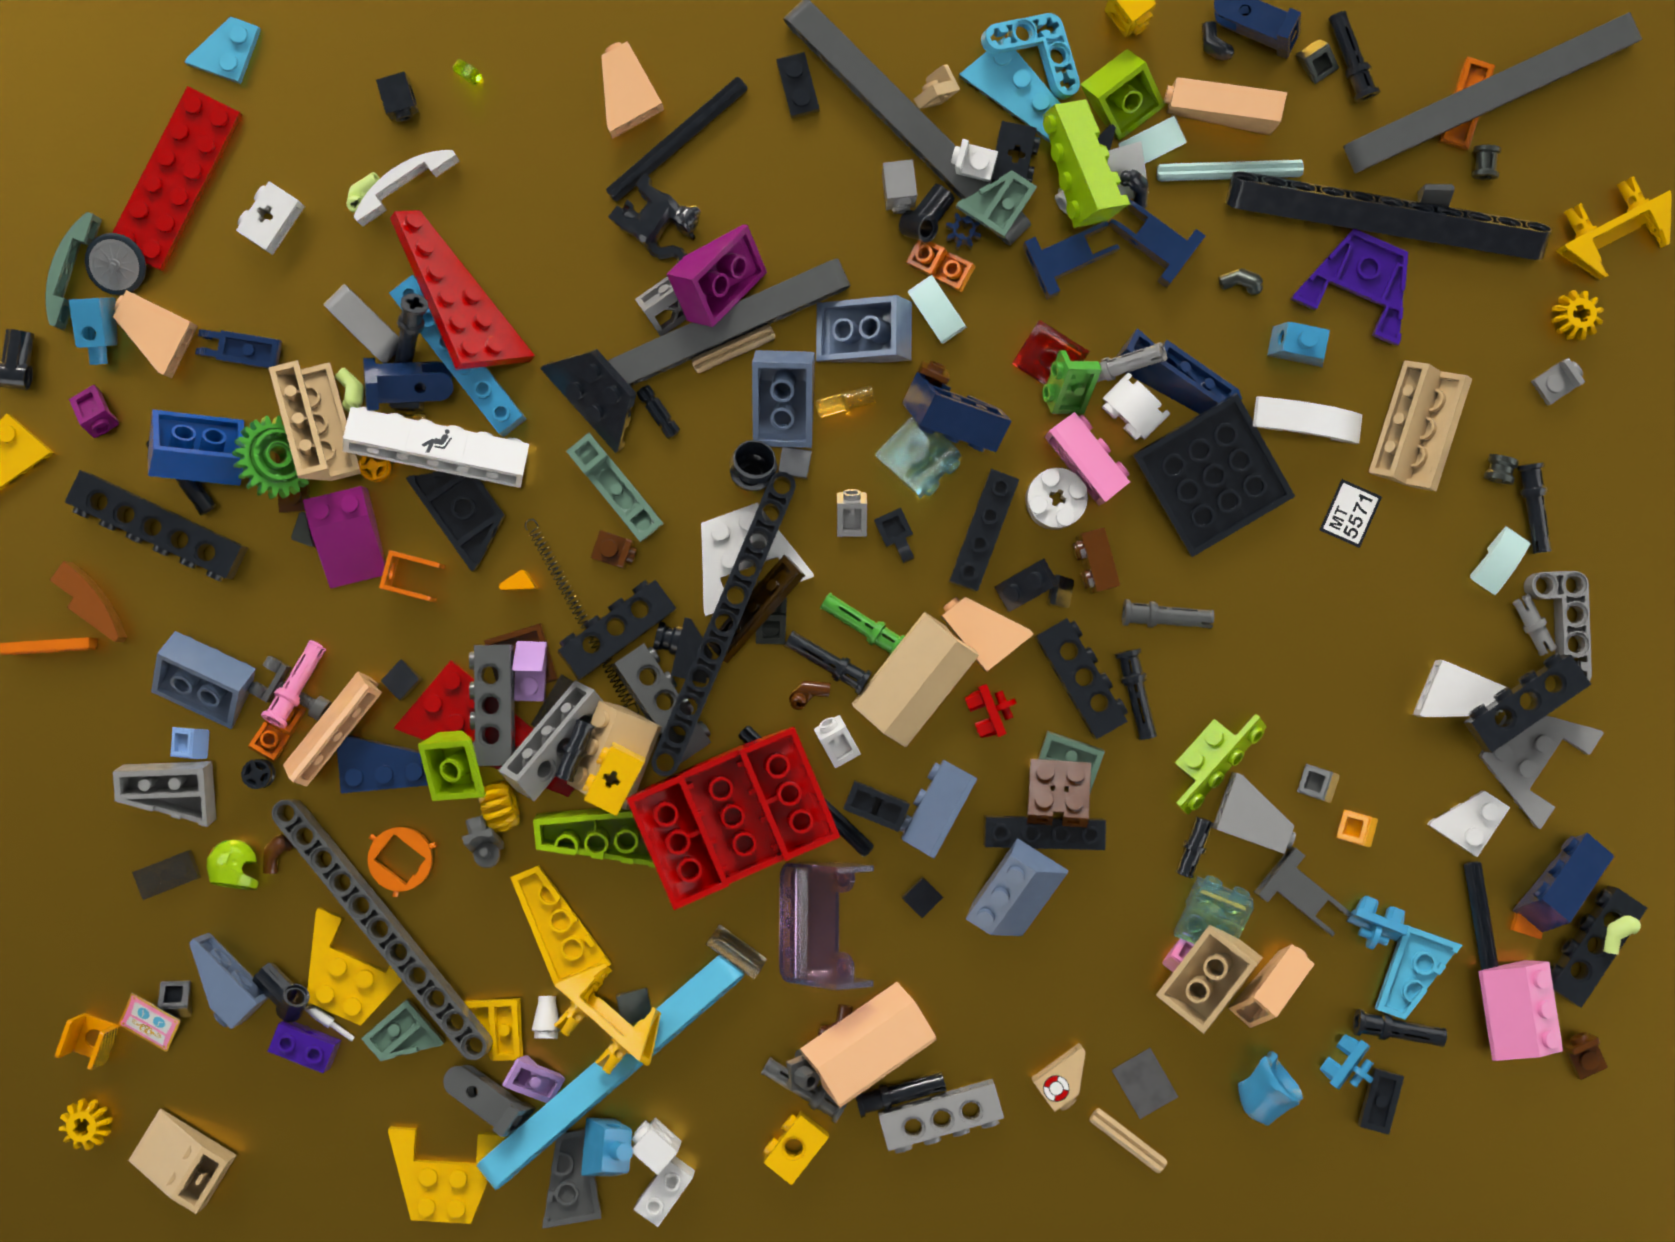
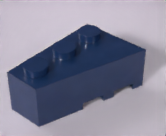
[337,735,428,794]
[1513,833,1614,933]

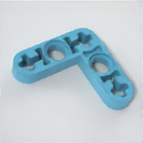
[981,13,1080,100]

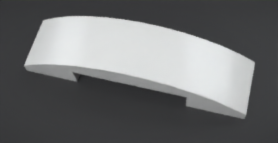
[354,150,460,227]
[1253,396,1363,444]

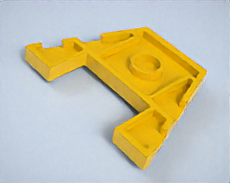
[307,907,407,1026]
[388,1127,506,1224]

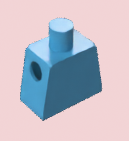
[69,297,118,365]
[1267,322,1330,367]
[581,1117,633,1177]

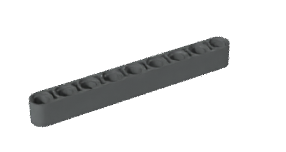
[608,259,851,387]

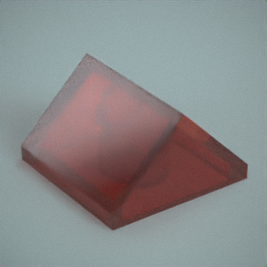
[1012,320,1090,385]

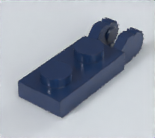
[195,329,282,369]

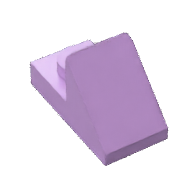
[512,641,547,701]
[502,1055,565,1103]

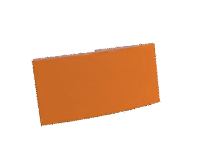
[906,240,975,293]
[248,704,307,763]

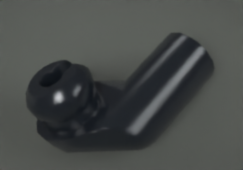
[1202,21,1234,61]
[1120,169,1148,208]

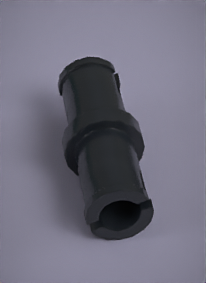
[555,719,595,782]
[1175,816,1214,879]

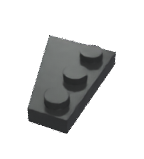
[542,1128,602,1229]

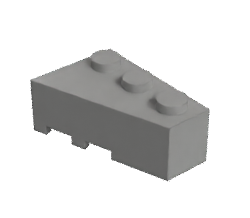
[113,761,217,827]

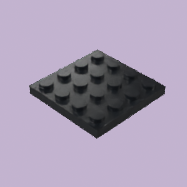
[1132,393,1295,557]

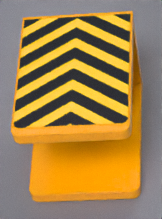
[54,1013,120,1070]

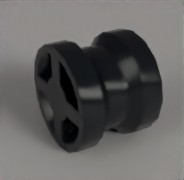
[653,621,682,655]
[241,759,276,789]

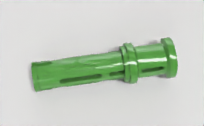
[820,593,905,656]

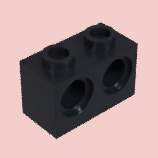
[843,780,910,832]

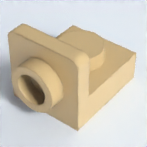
[914,65,960,109]

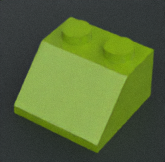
[1080,49,1166,141]
[418,730,486,801]

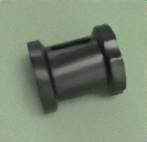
[1472,145,1501,180]

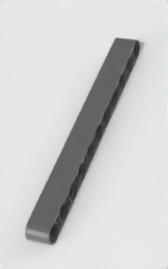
[783,0,1031,246]
[1343,12,1642,174]
[272,799,493,1060]

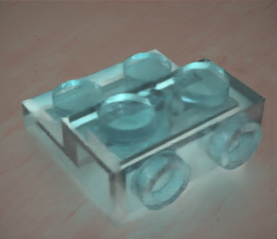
[875,416,962,498]
[1174,875,1254,944]

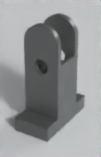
[1254,847,1351,937]
[443,1065,536,1137]

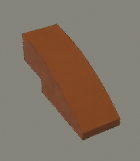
[50,561,127,643]

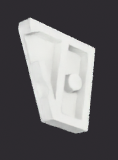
[1427,790,1510,857]

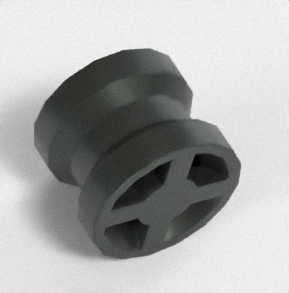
[1483,454,1519,485]

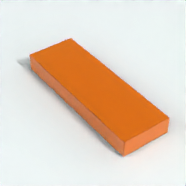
[1439,56,1496,151]
[0,637,98,655]

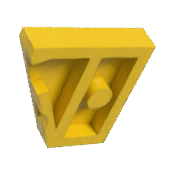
[464,998,523,1061]

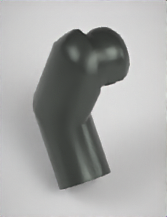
[1218,268,1263,295]

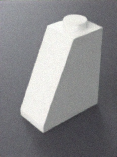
[1413,660,1506,717]

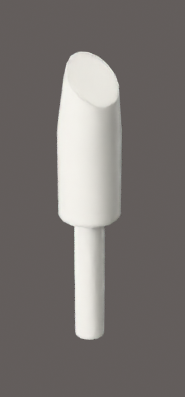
[305,1005,355,1042]

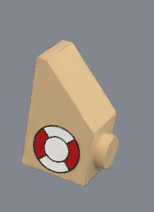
[1031,1043,1086,1112]

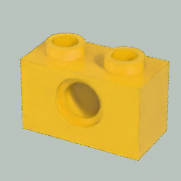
[763,1111,829,1185]

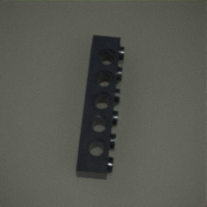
[65,470,248,582]

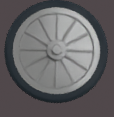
[85,233,146,295]

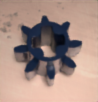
[946,213,982,250]

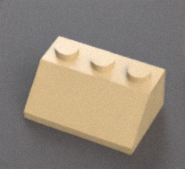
[567,700,662,810]
[1156,925,1263,1033]

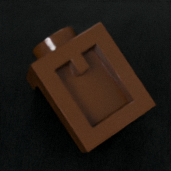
[591,530,637,569]
[1563,1032,1608,1080]

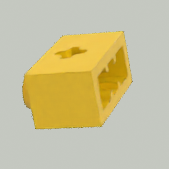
[582,742,645,816]

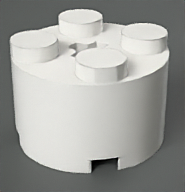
[1102,373,1170,440]
[1025,468,1088,530]

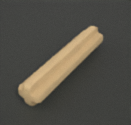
[691,324,775,373]
[1090,1108,1167,1173]

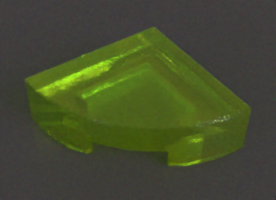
[452,59,482,85]

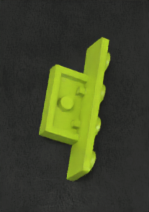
[1175,714,1266,814]

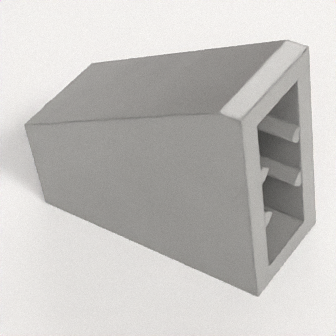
[1212,772,1296,854]

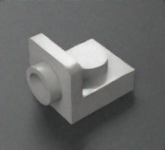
[1531,358,1585,406]
[837,489,867,537]

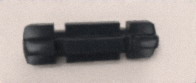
[636,385,680,439]

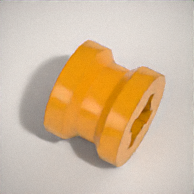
[358,456,392,482]

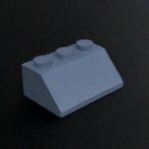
[151,631,256,729]
[900,760,977,858]
[966,838,1069,936]

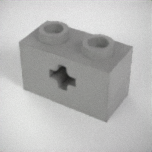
[882,159,917,214]

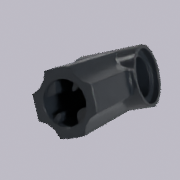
[899,183,955,242]
[0,329,35,391]
[252,962,310,1022]

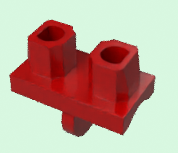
[964,684,1017,738]

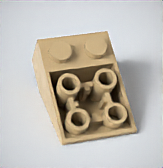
[128,1109,237,1214]

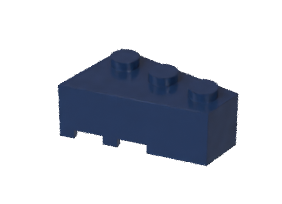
[902,372,1012,452]

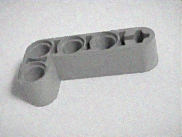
[1524,571,1592,681]

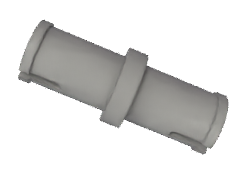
[1513,594,1557,656]

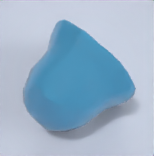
[1238,1051,1303,1126]

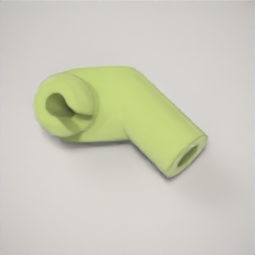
[346,172,380,212]
[334,367,364,412]
[1603,916,1641,955]

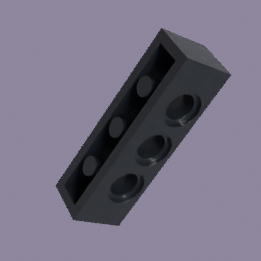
[948,469,1019,593]
[557,580,677,681]
[1034,618,1128,739]
[1464,653,1592,753]
[983,815,1106,850]
[1550,885,1647,1008]

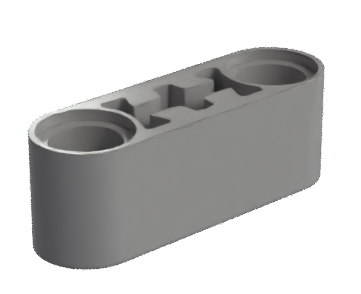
[323,284,399,363]

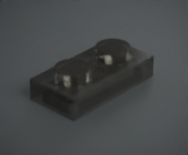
[132,850,201,900]

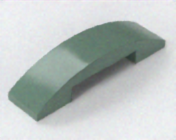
[45,212,102,331]
[566,433,664,542]

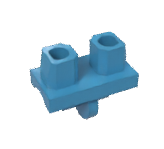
[1346,896,1409,950]
[1320,1034,1374,1090]

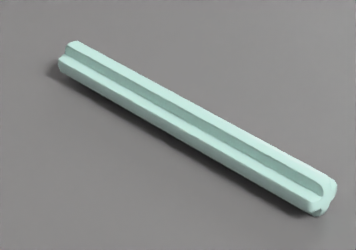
[1156,160,1304,181]

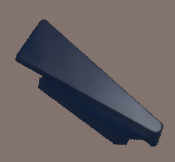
[1116,329,1242,414]

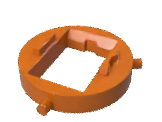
[368,827,437,897]

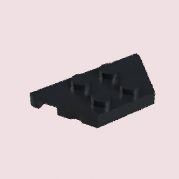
[540,349,637,453]
[406,471,506,572]

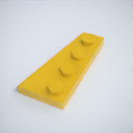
[0,413,54,490]
[510,865,612,988]

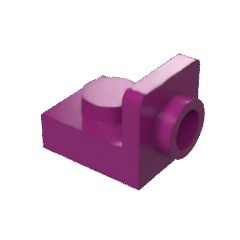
[69,384,119,438]

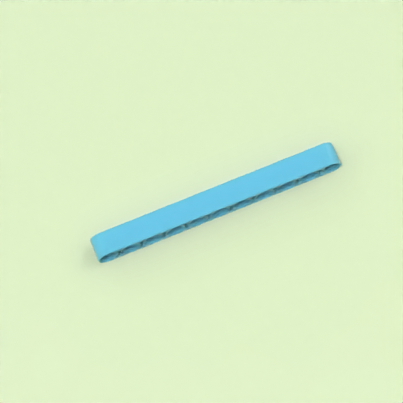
[476,952,745,1190]

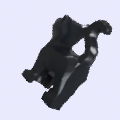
[608,173,701,264]

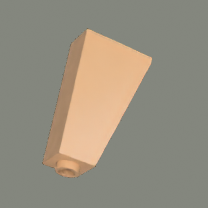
[1164,77,1287,135]

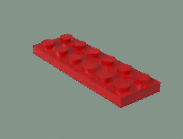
[112,86,242,272]

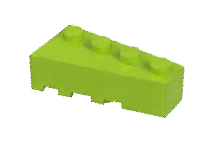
[1043,99,1130,228]
[533,808,655,868]

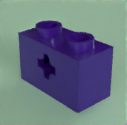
[267,1021,342,1073]

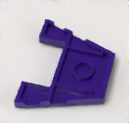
[1291,229,1408,346]

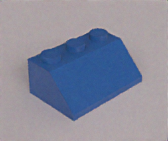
[148,409,244,486]

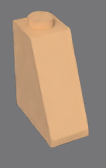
[601,41,664,138]
[113,290,198,379]
[941,597,1033,672]
[1228,944,1314,1028]

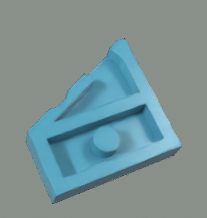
[185,17,261,84]

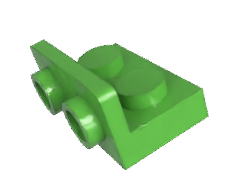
[1042,350,1102,414]

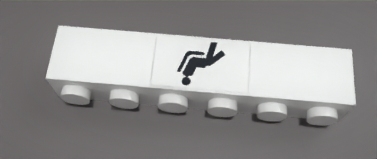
[343,407,529,488]

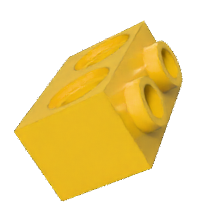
[1104,0,1157,38]

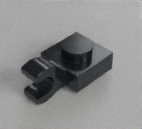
[874,507,914,563]

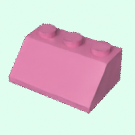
[1044,412,1130,506]
[1478,960,1563,1061]

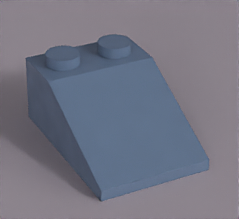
[816,295,912,363]
[752,350,815,448]
[189,932,269,1029]

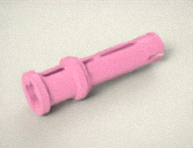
[261,640,326,728]

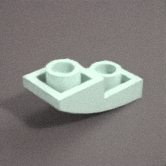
[1118,115,1187,163]
[907,275,967,344]
[1470,526,1530,595]

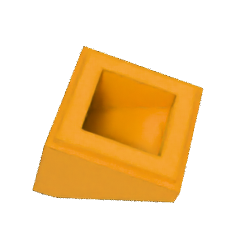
[499,569,538,591]
[1336,809,1378,847]

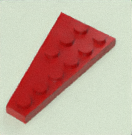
[390,210,535,370]
[394,660,575,797]

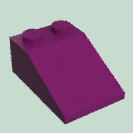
[667,224,767,327]
[303,486,386,589]

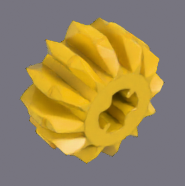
[1551,290,1604,341]
[478,781,520,832]
[58,1098,113,1151]

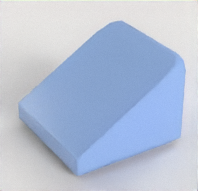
[170,727,210,759]

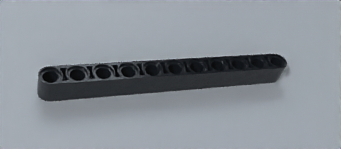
[1225,171,1552,260]
[651,471,796,777]

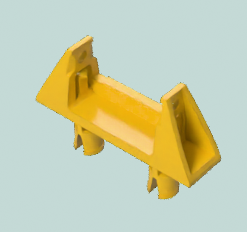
[1556,176,1672,280]
[554,964,661,1075]

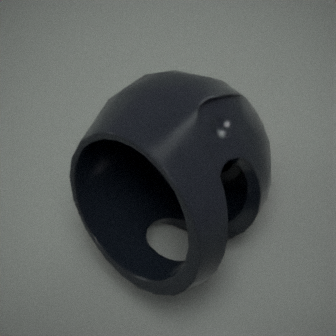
[730,440,778,492]

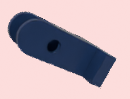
[1214,0,1301,59]
[1108,199,1206,288]
[1023,221,1120,300]
[363,358,453,411]

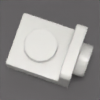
[951,139,998,183]
[814,715,861,768]

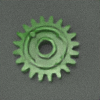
[232,416,309,499]

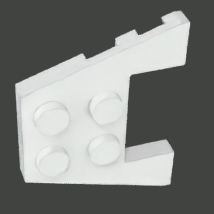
[701,503,814,616]

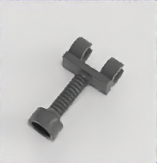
[247,656,331,721]

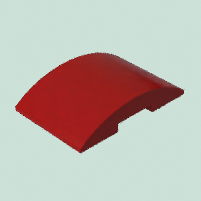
[626,726,840,910]

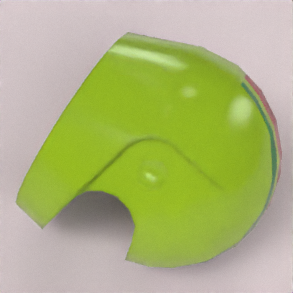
[206,839,259,890]

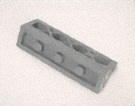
[635,277,686,336]

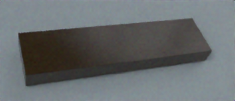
[708,555,806,663]

